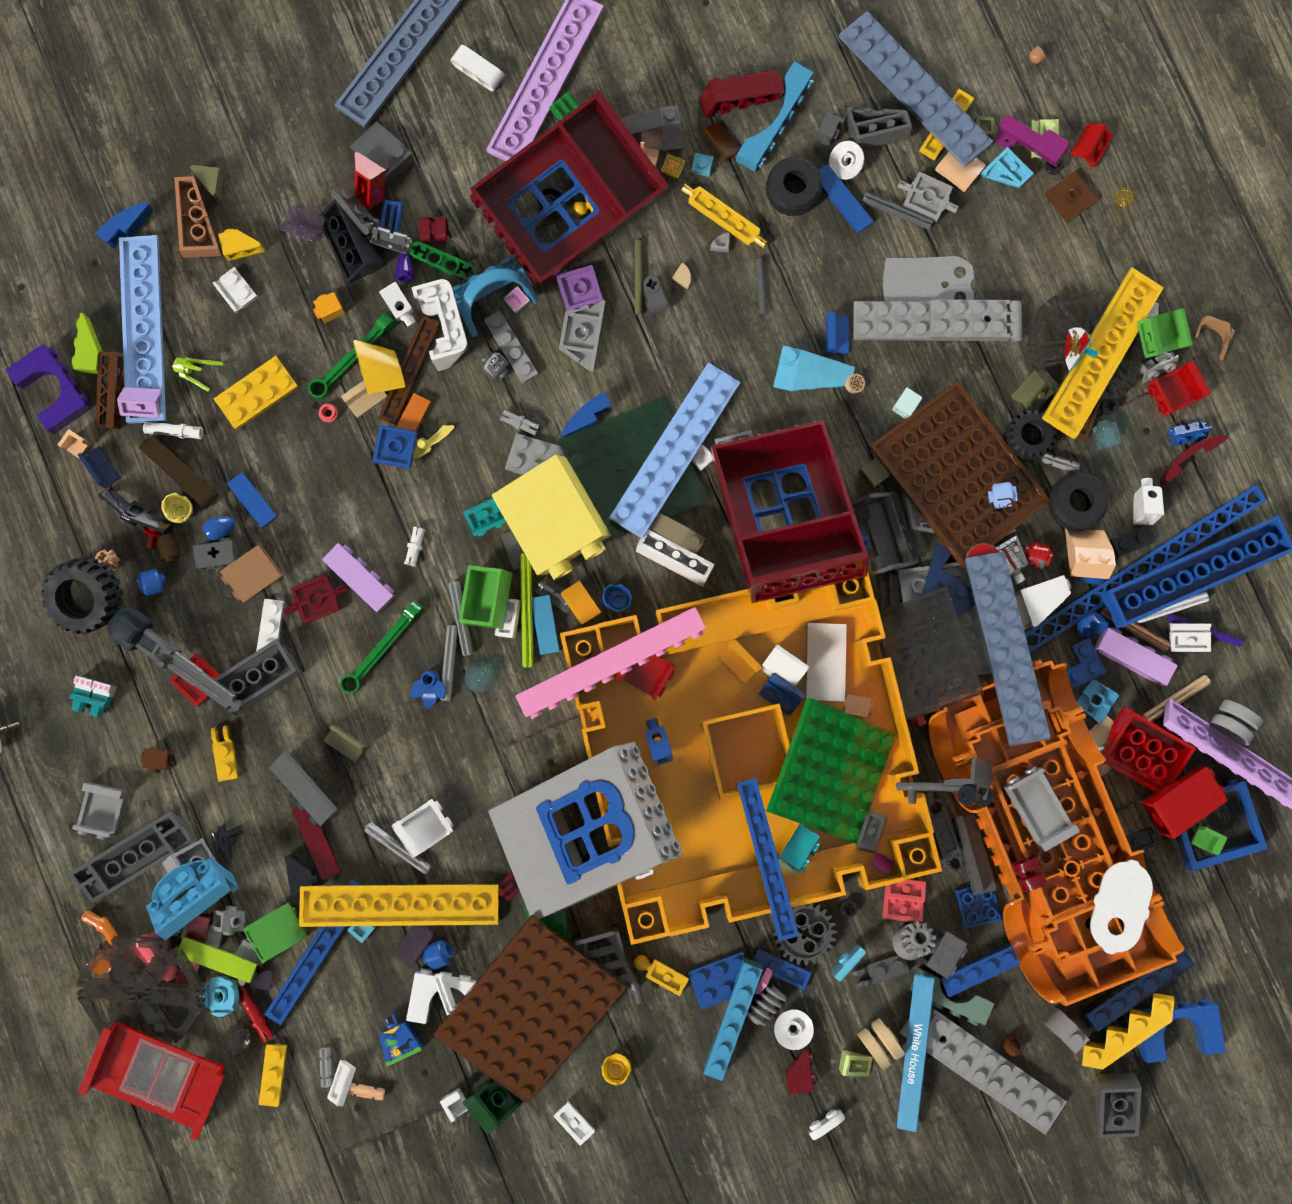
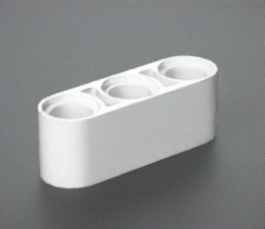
[450,45,505,92]

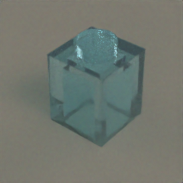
[1092,420,1121,451]

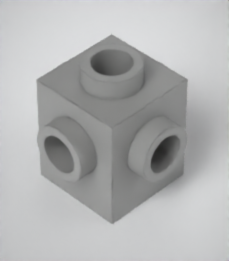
[212,906,246,935]

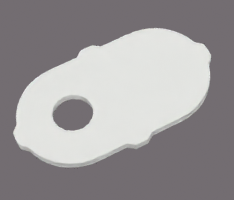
[1090,860,1153,954]

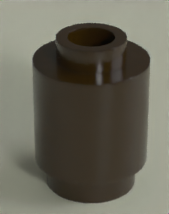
[156,534,180,564]

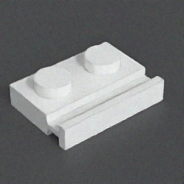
[213,267,258,314]
[1169,623,1211,652]

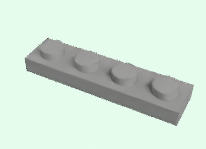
[484,310,538,385]

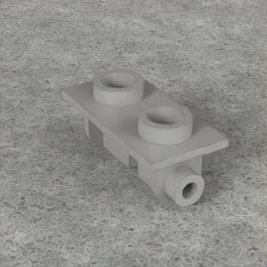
[1137,352,1179,383]

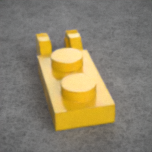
[211,725,239,782]

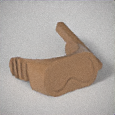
[1193,316,1235,361]

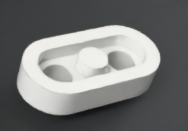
[808,1109,845,1140]

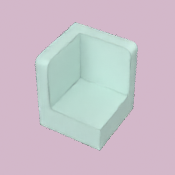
[892,387,922,419]

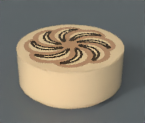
[845,374,865,393]

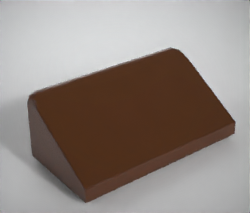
[704,122,740,162]

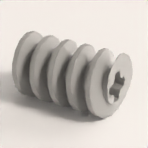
[747,983,787,1027]

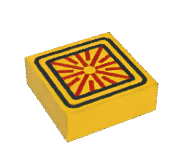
[661,154,685,180]

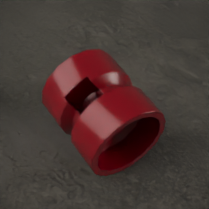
[419,217,448,242]
[1012,856,1048,892]

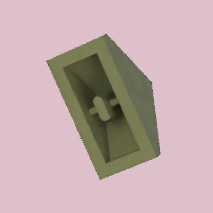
[190,165,224,202]

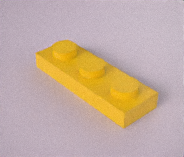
[259,1043,288,1107]

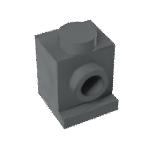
[817,112,844,145]

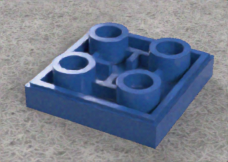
[954,886,1002,929]

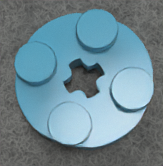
[203,975,239,1017]

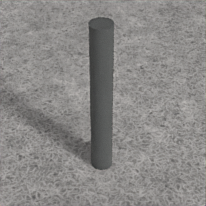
[756,258,767,315]

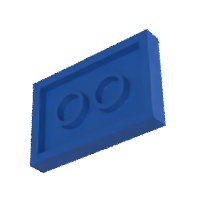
[687,951,744,1010]

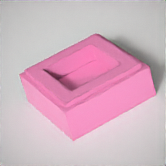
[755,968,773,995]

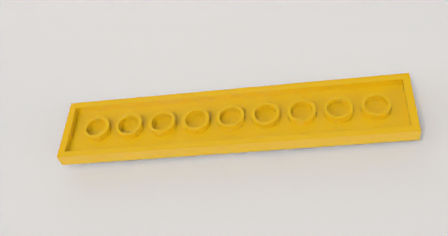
[1041,268,1164,439]
[299,884,498,927]

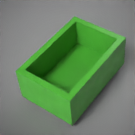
[458,565,513,630]

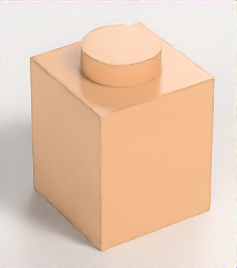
[843,694,873,718]

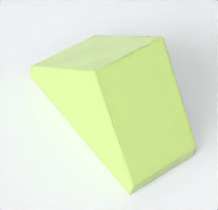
[839,1050,873,1076]

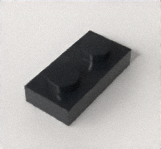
[1110,525,1154,557]

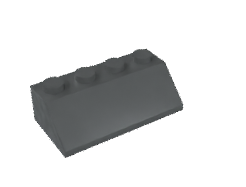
[214,639,302,715]
[269,750,339,828]

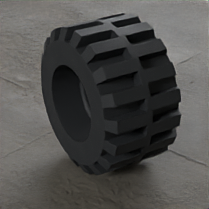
[1004,410,1057,461]

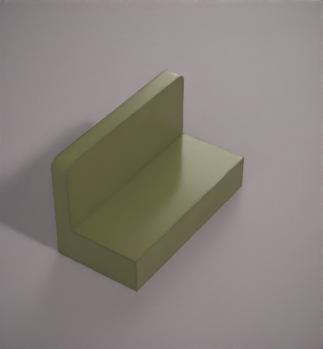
[1011,370,1058,412]
[324,725,367,763]

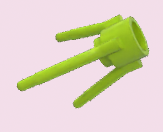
[173,357,224,392]

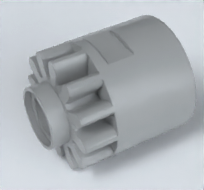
[893,921,936,960]

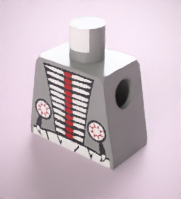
[996,536,1028,585]

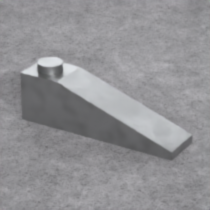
[620,105,683,152]

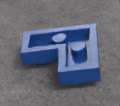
[1067,638,1107,689]

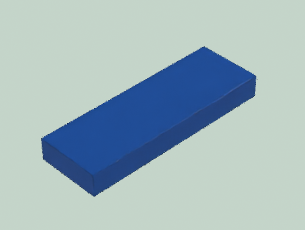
[227,472,278,528]
[753,948,812,990]

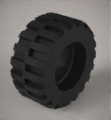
[41,557,123,634]

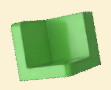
[1191,826,1227,855]

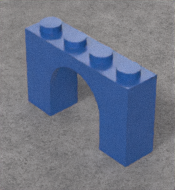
[1139,999,1226,1063]

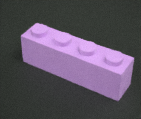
[322,543,396,614]
[1094,627,1178,686]

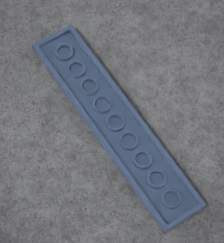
[335,0,463,129]
[839,11,993,168]
[965,552,1051,746]

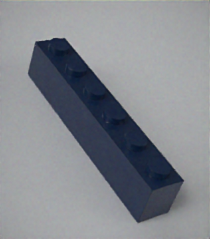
[1080,950,1195,1031]

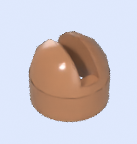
[1029,46,1046,63]

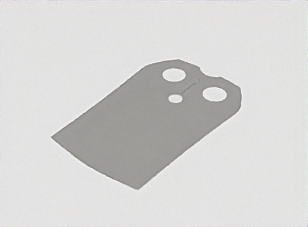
[883,256,974,302]

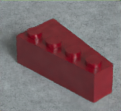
[699,70,784,119]

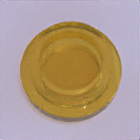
[1115,188,1134,207]

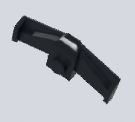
[98,485,175,535]

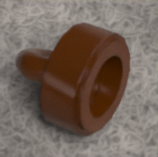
[1001,1035,1023,1057]

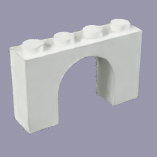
[406,968,477,1024]

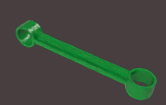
[308,312,397,400]
[340,600,424,694]

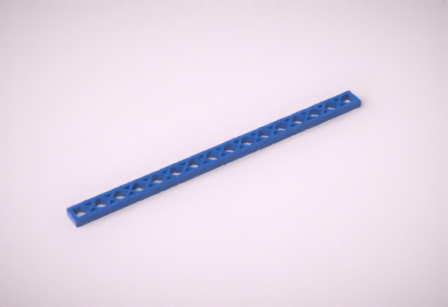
[1025,485,1267,653]

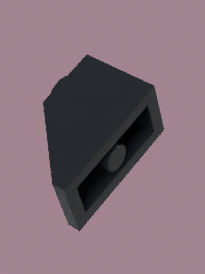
[284,854,320,895]

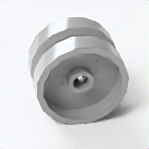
[1210,700,1263,746]

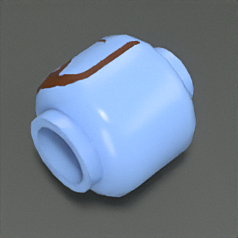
[988,482,1017,508]

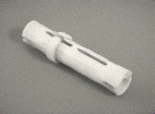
[143,421,203,439]

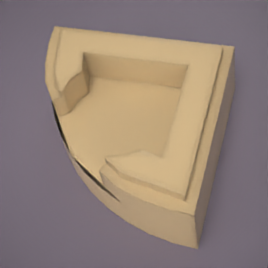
[672,263,691,290]

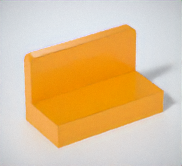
[561,580,601,625]
[718,640,762,683]

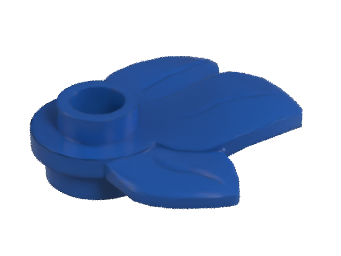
[410,670,446,709]

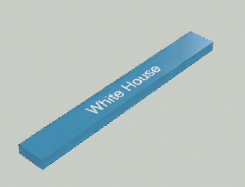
[897,973,935,1132]

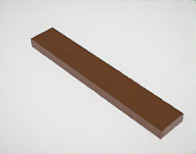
[378,315,441,426]

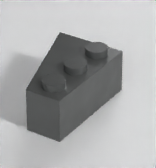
[845,107,912,150]

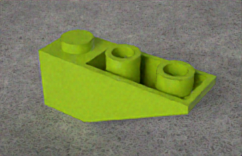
[72,313,105,374]

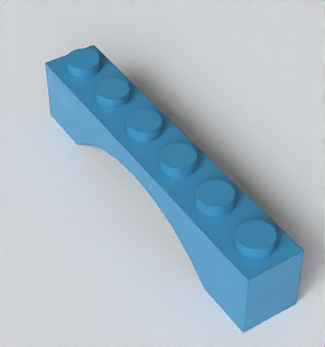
[736,61,814,172]
[704,957,763,1081]

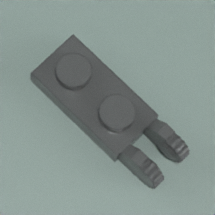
[852,954,910,988]

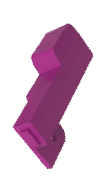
[992,114,1069,167]

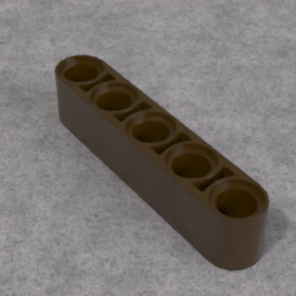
[139,434,219,510]

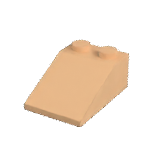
[1065,529,1116,579]

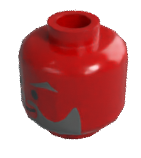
[1024,542,1054,570]

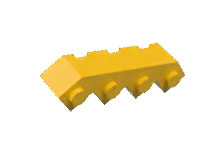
[1082,993,1174,1070]

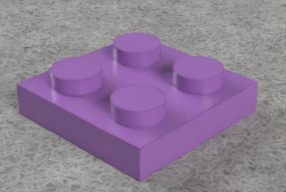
[556,265,603,311]

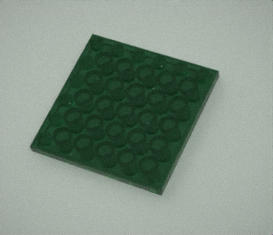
[559,398,708,544]

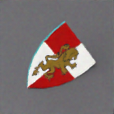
[1065,327,1098,371]

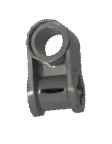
[642,276,668,315]

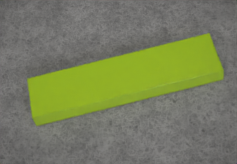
[176,936,259,983]

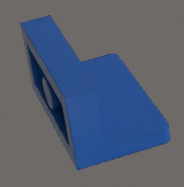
[826,312,849,354]

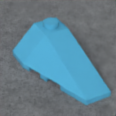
[773,346,855,392]

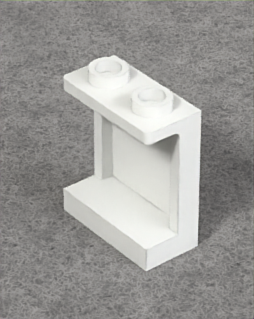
[391,799,454,859]

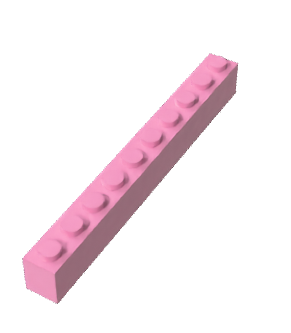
[516,607,706,719]

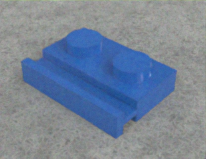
[759,673,806,716]

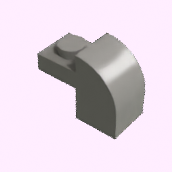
[1041,1007,1090,1054]

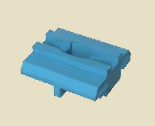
[1077,680,1119,723]

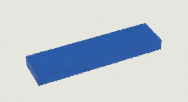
[819,164,873,234]

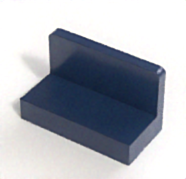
[77,446,121,489]

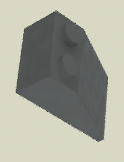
[349,122,415,186]
[1095,1073,1142,1138]

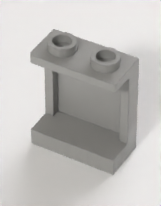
[72,782,128,840]

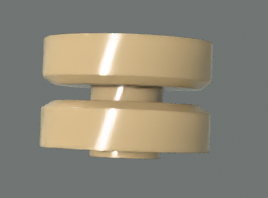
[857,1018,906,1071]

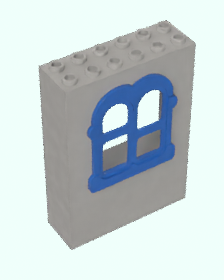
[488,742,682,920]

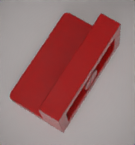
[1071,124,1113,167]

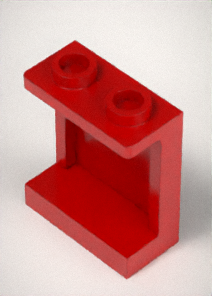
[1147,360,1211,417]

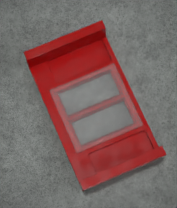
[78,1021,226,1140]

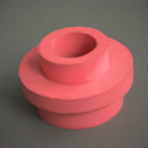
[319,404,338,423]

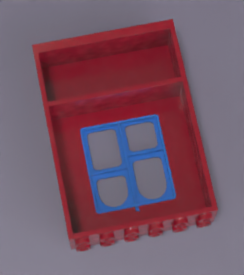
[470,91,669,288]
[711,420,869,604]

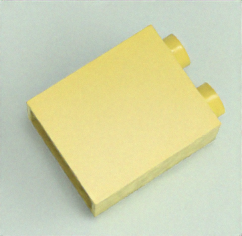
[492,455,611,580]

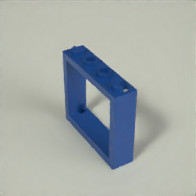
[1176,778,1268,871]

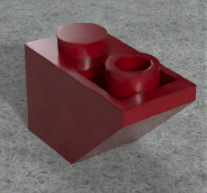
[785,1048,816,1095]

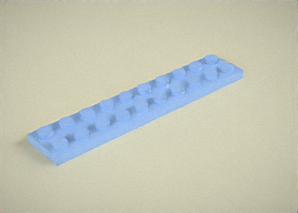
[119,235,166,424]
[609,362,740,538]

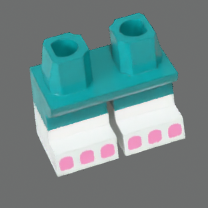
[70,676,117,717]

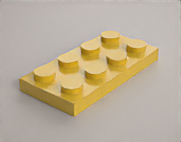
[214,356,299,430]

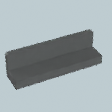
[952,814,997,896]

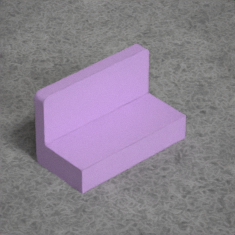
[117,387,162,418]

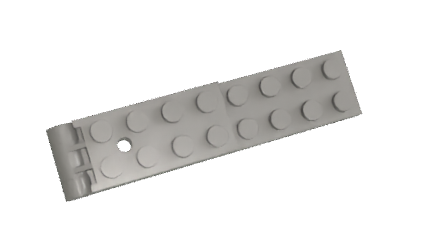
[853,300,1022,342]
[899,1007,1067,1135]

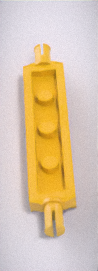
[681,184,768,248]

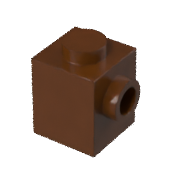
[141,748,174,773]

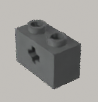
[193,538,238,571]

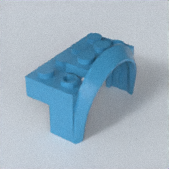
[452,257,539,337]
[146,857,238,940]

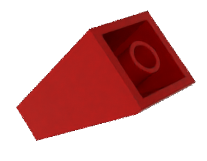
[1141,766,1228,839]

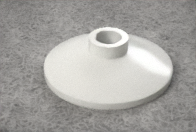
[829,141,865,180]
[774,1009,814,1050]

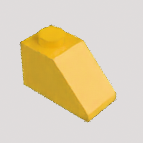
[219,229,265,261]

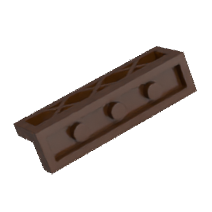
[95,351,123,429]

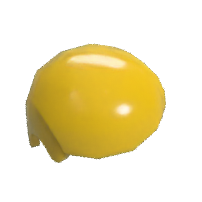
[602,1053,631,1085]

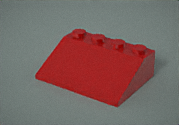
[1102,706,1196,792]

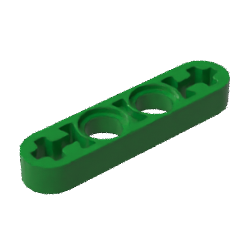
[409,241,478,282]

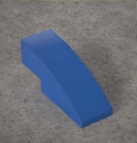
[95,201,154,248]
[561,392,611,440]

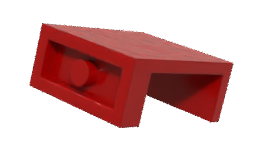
[614,654,675,700]

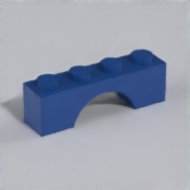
[936,943,1020,997]

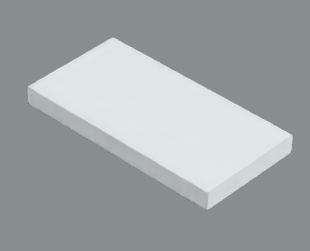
[806,623,847,701]

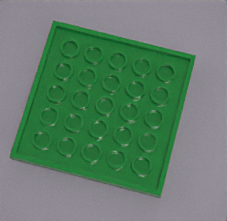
[766,698,896,844]

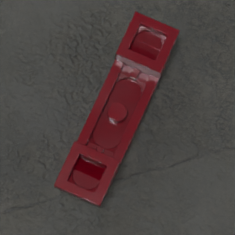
[1160,435,1228,485]

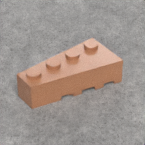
[174,176,221,258]

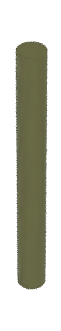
[635,240,642,315]

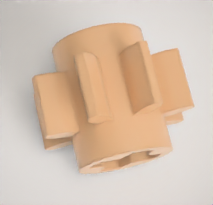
[95,549,120,571]

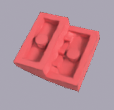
[882,880,926,923]

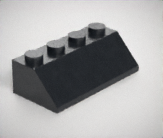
[317,199,384,284]

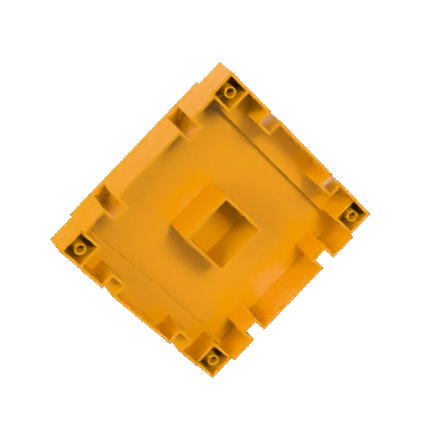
[560,573,942,945]

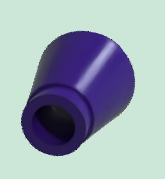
[395,253,414,282]

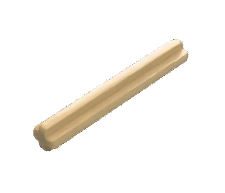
[1143,675,1211,722]

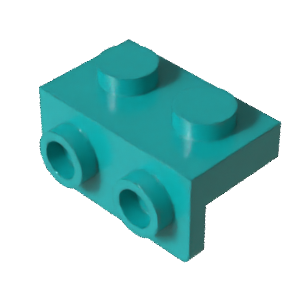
[463,498,506,536]

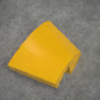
[353,340,405,395]

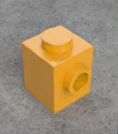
[313,292,345,323]

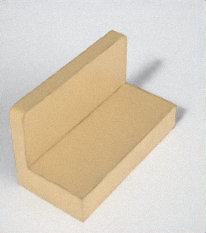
[341,380,387,418]

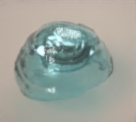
[464,661,495,693]

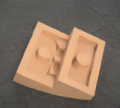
[935,152,986,192]

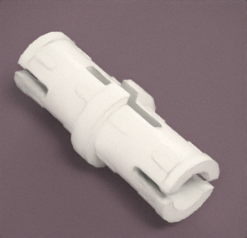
[404,527,425,567]

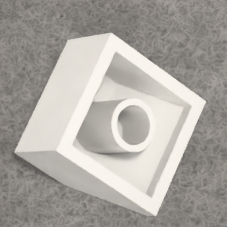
[762,644,809,687]

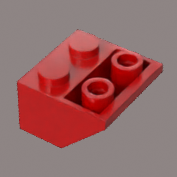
[354,152,386,210]

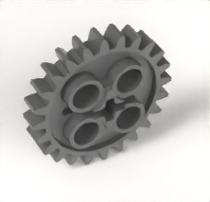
[773,903,837,965]

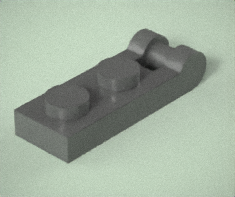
[331,184,380,235]

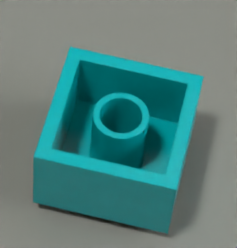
[778,824,821,875]

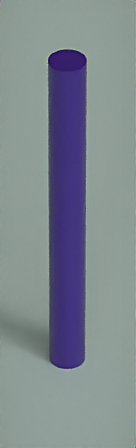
[1167,614,1243,647]

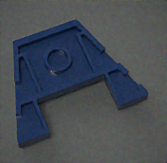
[920,543,975,622]

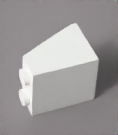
[1015,575,1071,630]

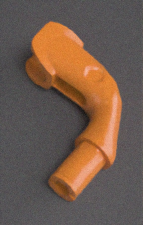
[81,910,120,975]

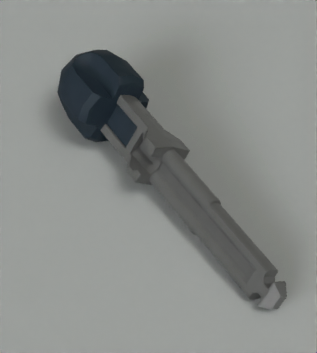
[108,608,243,711]

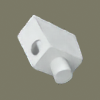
[379,282,416,328]
[1133,478,1164,526]

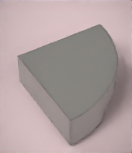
[710,232,731,253]

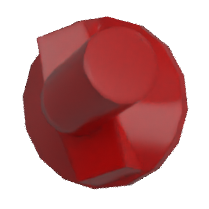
[144,526,161,550]

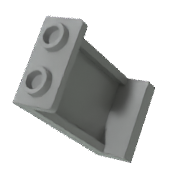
[1004,766,1080,851]

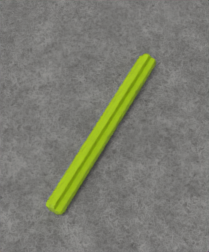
[520,553,533,668]

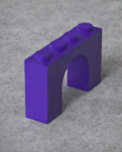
[5,344,92,434]

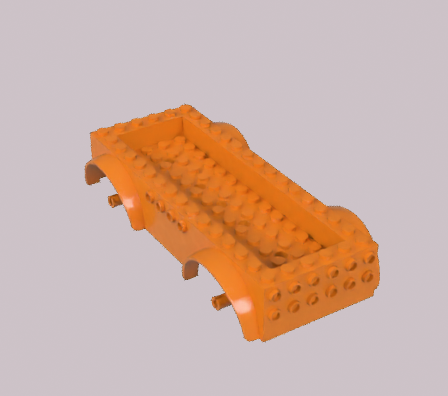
[928,659,1185,1006]

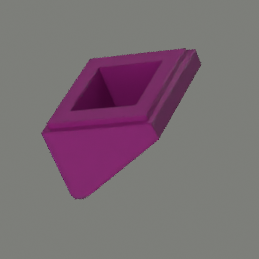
[870,853,894,875]

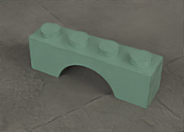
[910,968,994,1026]

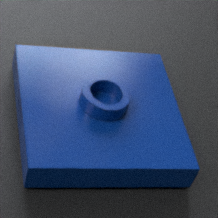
[372,425,418,470]

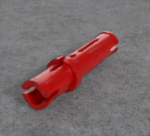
[238,985,274,1043]

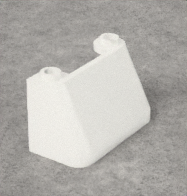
[412,279,468,371]

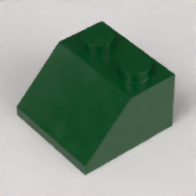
[462,1078,523,1134]

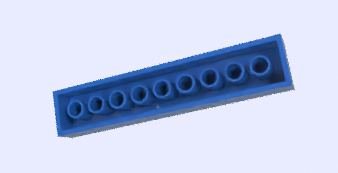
[1100,515,1292,629]

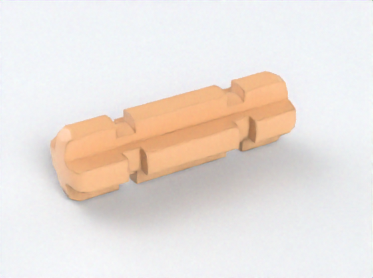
[347,1083,385,1101]

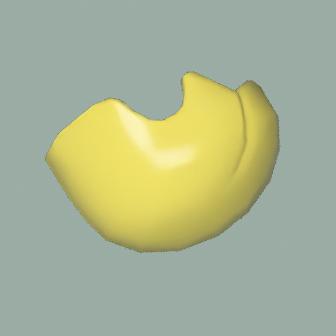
[161,493,193,523]

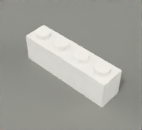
[636,529,715,587]

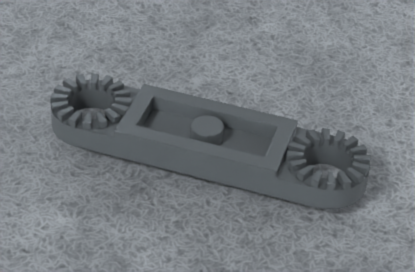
[927,798,965,874]

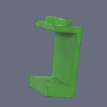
[1137,308,1193,358]
[243,903,308,964]

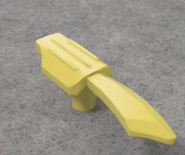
[413,425,455,459]

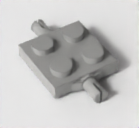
[897,172,959,222]

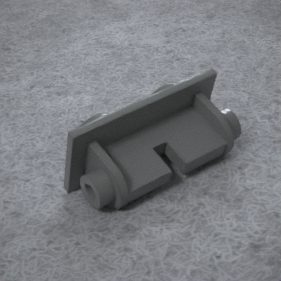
[370,226,412,254]
[535,576,570,613]

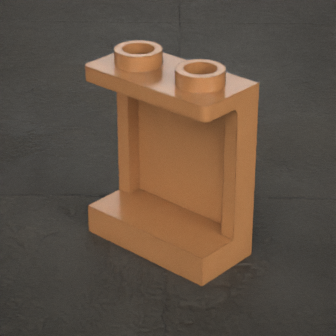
[220,544,283,603]

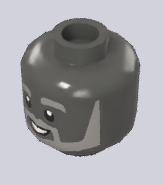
[480,351,509,380]

